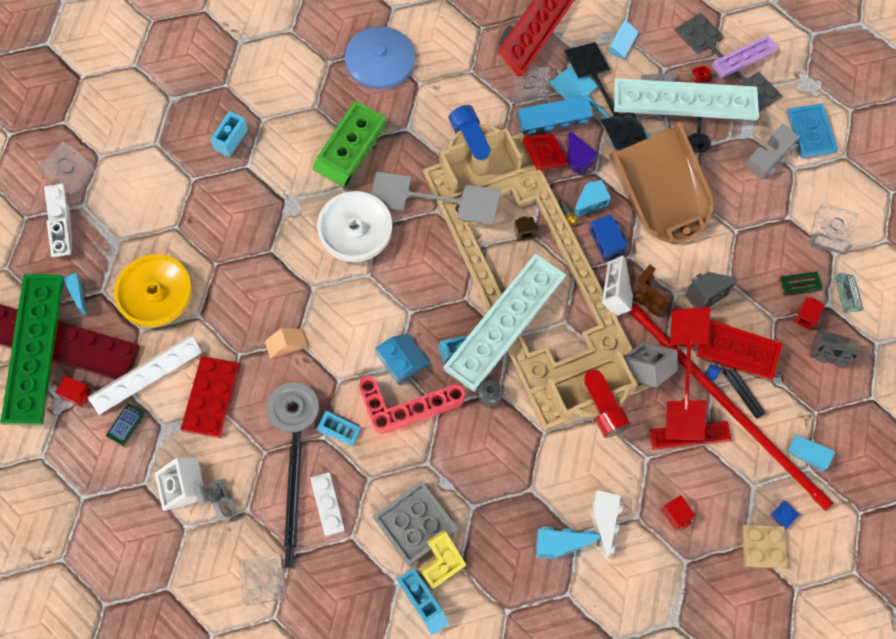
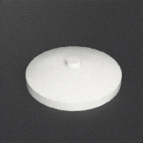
[317,191,392,262]

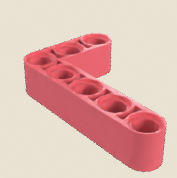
[359,376,465,434]

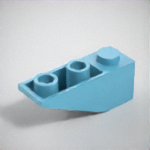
[535,527,600,559]

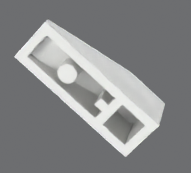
[602,256,633,316]

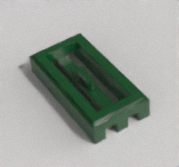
[779,271,822,296]

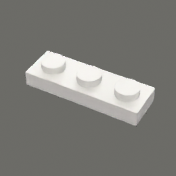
[310,472,345,537]

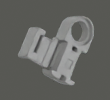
[194,479,237,521]

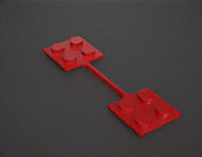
[665,307,711,440]

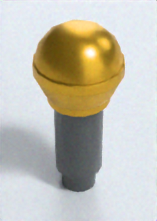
[560,201,578,226]

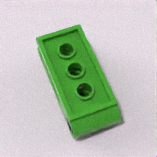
[313,100,386,188]

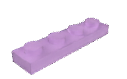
[712,35,778,78]

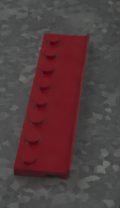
[0,304,140,380]

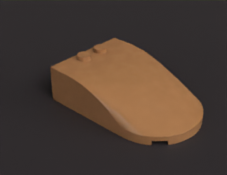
[609,122,713,243]

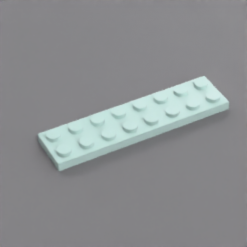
[614,78,759,120]
[443,253,566,392]

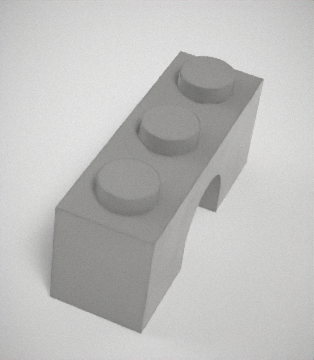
[745,124,800,180]

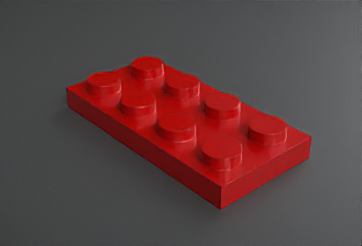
[696,320,783,381]
[180,356,240,439]

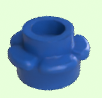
[705,363,722,381]

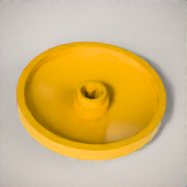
[114,254,192,327]

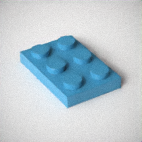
[786,103,838,158]

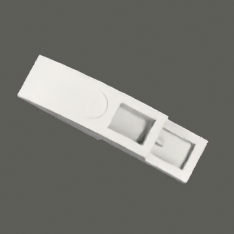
[44,184,72,258]

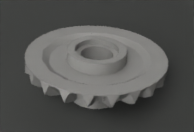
[267,382,319,433]

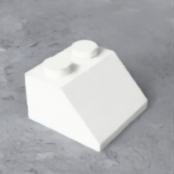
[155,457,204,511]

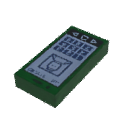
[106,403,146,447]

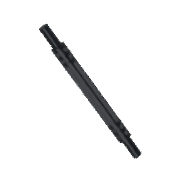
[284,431,302,568]

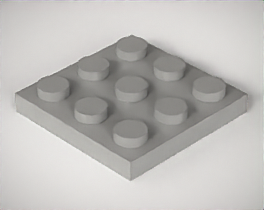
[372,480,458,567]

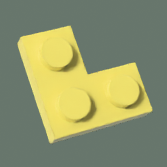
[420,530,466,589]

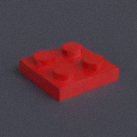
[522,134,568,170]

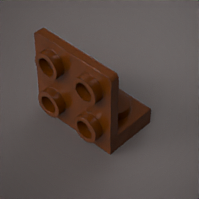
[632,264,669,317]

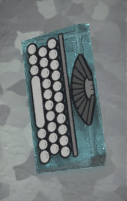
[835,273,863,313]

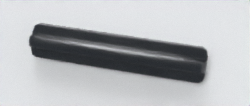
[724,367,765,418]

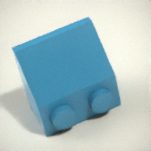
[375,333,430,385]

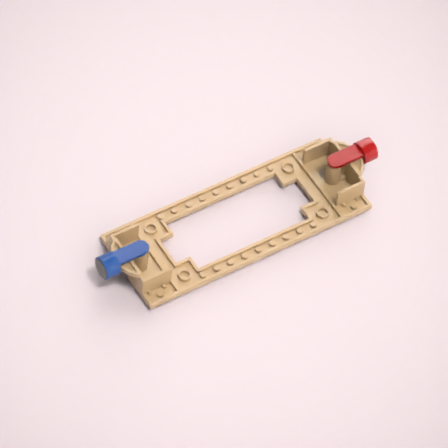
[423,105,650,438]

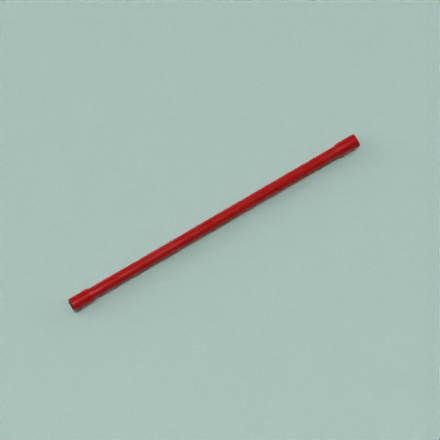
[628,304,834,511]

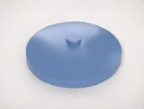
[345,26,415,90]

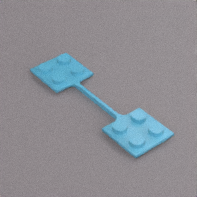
[549,65,651,151]

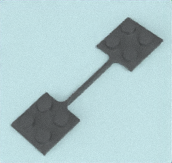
[675,13,782,112]

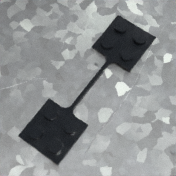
[564,42,648,150]

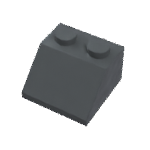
[685,272,738,308]

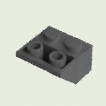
[810,330,861,368]

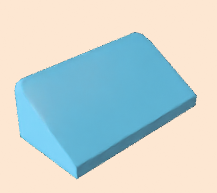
[609,20,639,59]

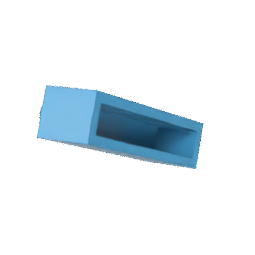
[516,95,593,135]

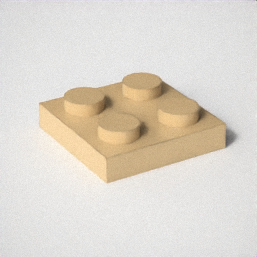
[742,525,787,569]

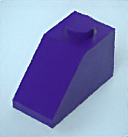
[567,131,598,175]

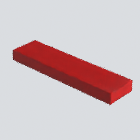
[649,421,732,450]

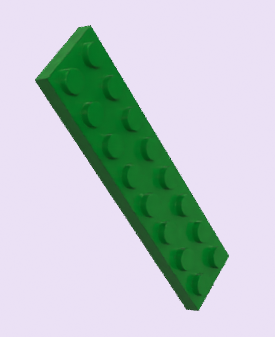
[0,274,64,425]

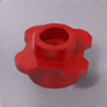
[692,66,712,83]

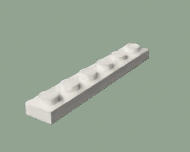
[88,335,202,414]

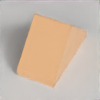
[265,328,308,359]

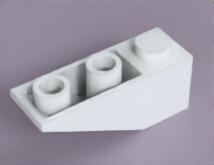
[590,490,623,559]

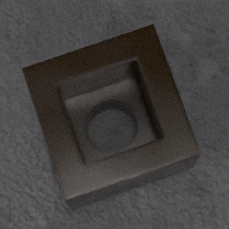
[514,217,537,241]

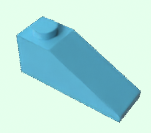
[397,568,449,636]

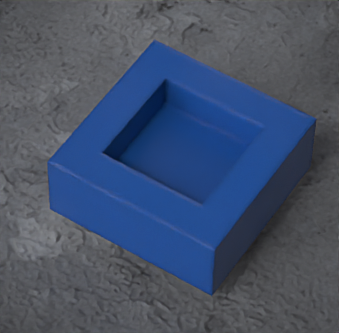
[769,500,800,530]

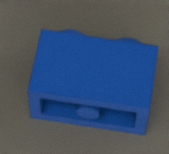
[589,214,628,261]

